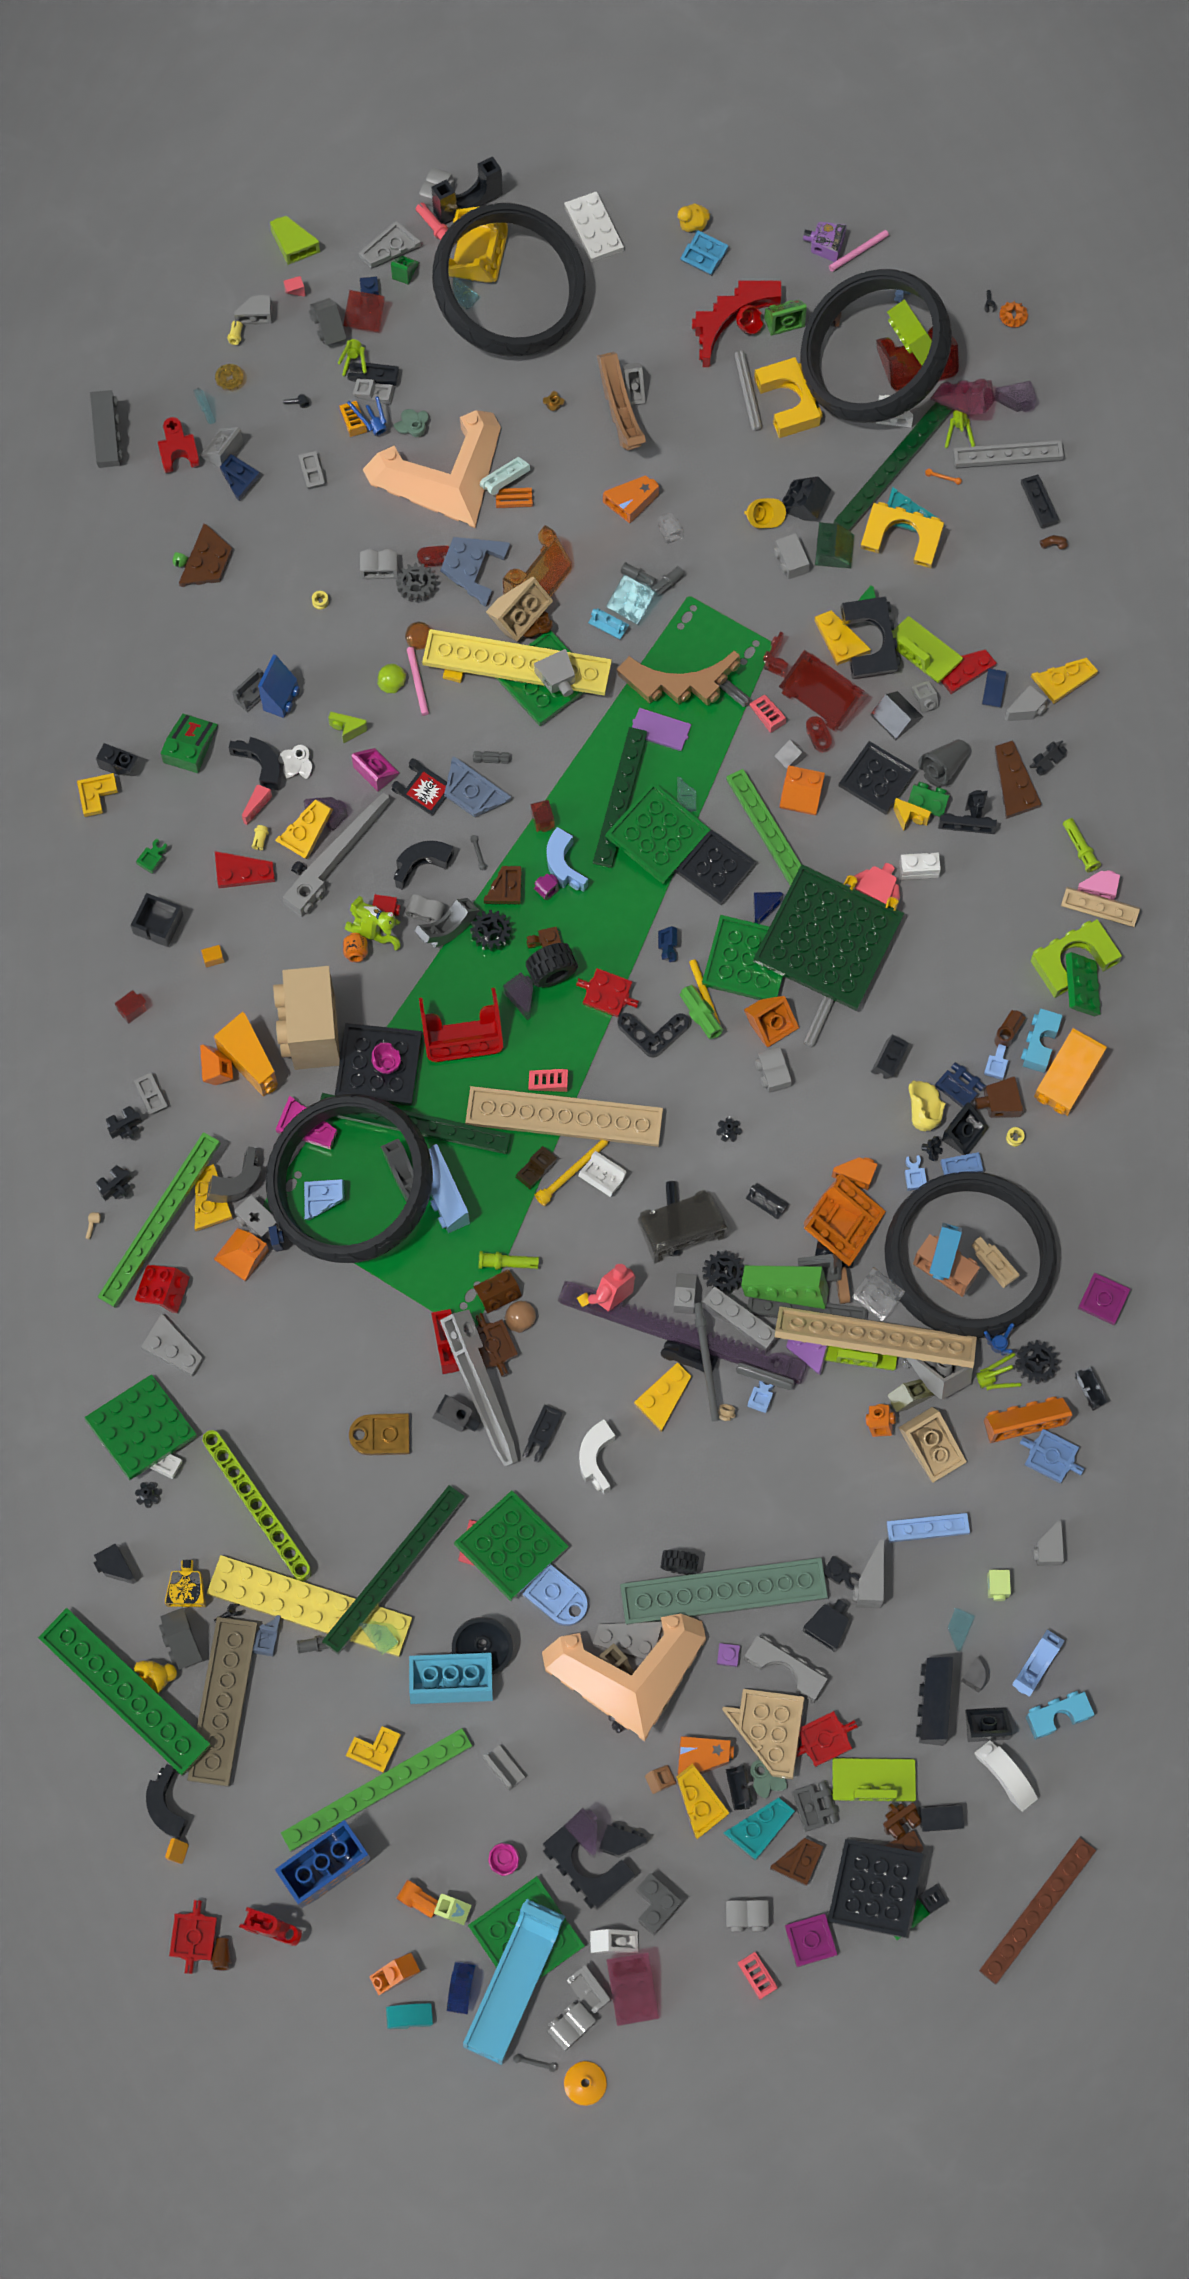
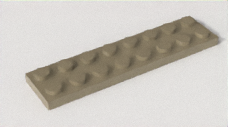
[187,1617,258,1787]

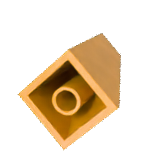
[214,1011,278,1097]
[1034,1028,1107,1116]

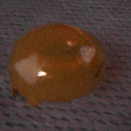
[405,621,431,650]

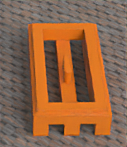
[496,488,532,508]

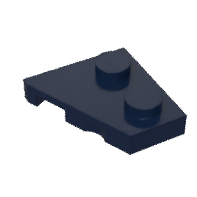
[220,454,260,501]

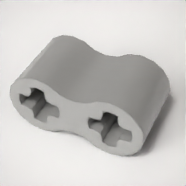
[405,895,445,923]

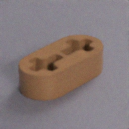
[836,1267,850,1304]

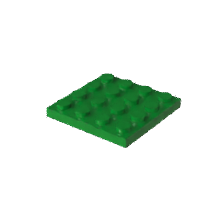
[495,630,585,726]
[605,782,710,884]
[702,915,783,1000]
[84,1374,197,1481]
[454,1490,569,1601]
[468,1876,585,1980]

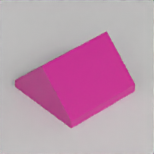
[351,748,399,792]

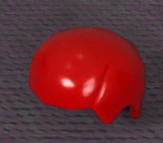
[736,305,764,334]

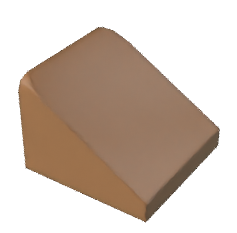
[645,1765,676,1794]

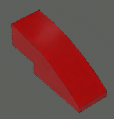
[431,1309,460,1374]

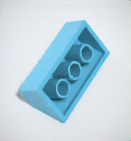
[409,1653,493,1704]

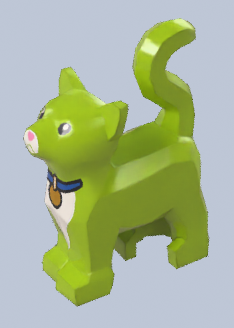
[345,896,400,951]

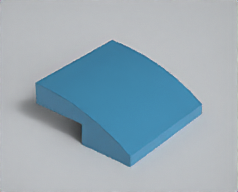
[680,230,729,275]

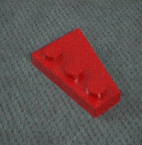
[941,649,997,694]
[215,851,275,889]

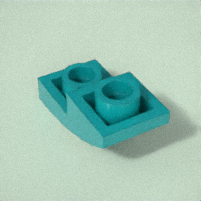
[386,2003,433,2029]

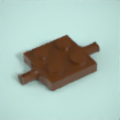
[475,1313,518,1377]

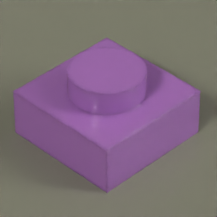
[717,1643,740,1667]

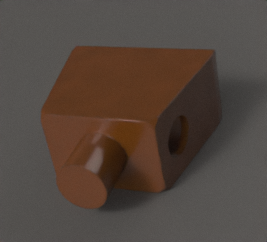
[975,1076,1023,1118]

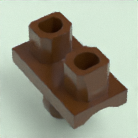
[883,1802,921,1840]

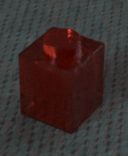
[530,800,555,832]
[114,990,147,1024]

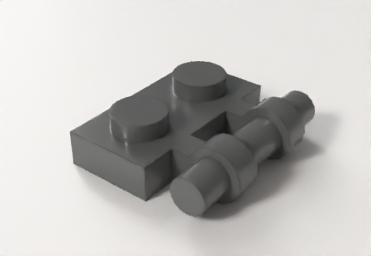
[792,1781,839,1832]

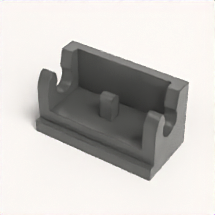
[233,668,264,713]
[798,1254,842,1282]

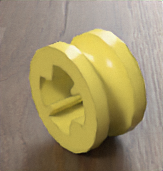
[312,591,329,610]
[1006,1127,1025,1147]

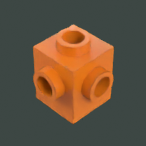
[866,1404,896,1437]

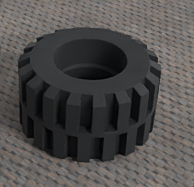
[525,943,578,987]

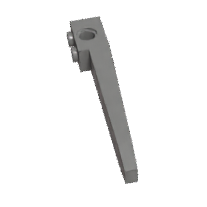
[282,793,390,917]
[440,1310,518,1467]

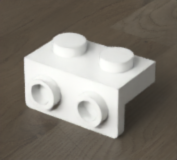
[578,1151,627,1197]

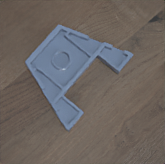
[440,537,510,606]

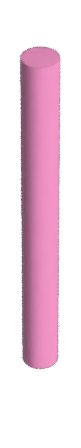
[829,230,889,272]
[406,647,429,716]

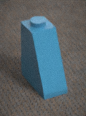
[929,1223,962,1280]

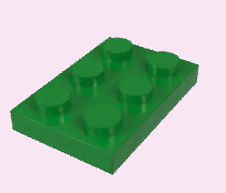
[1065,952,1100,1017]

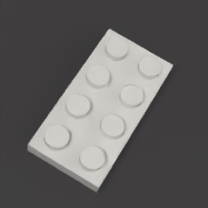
[564,191,624,263]

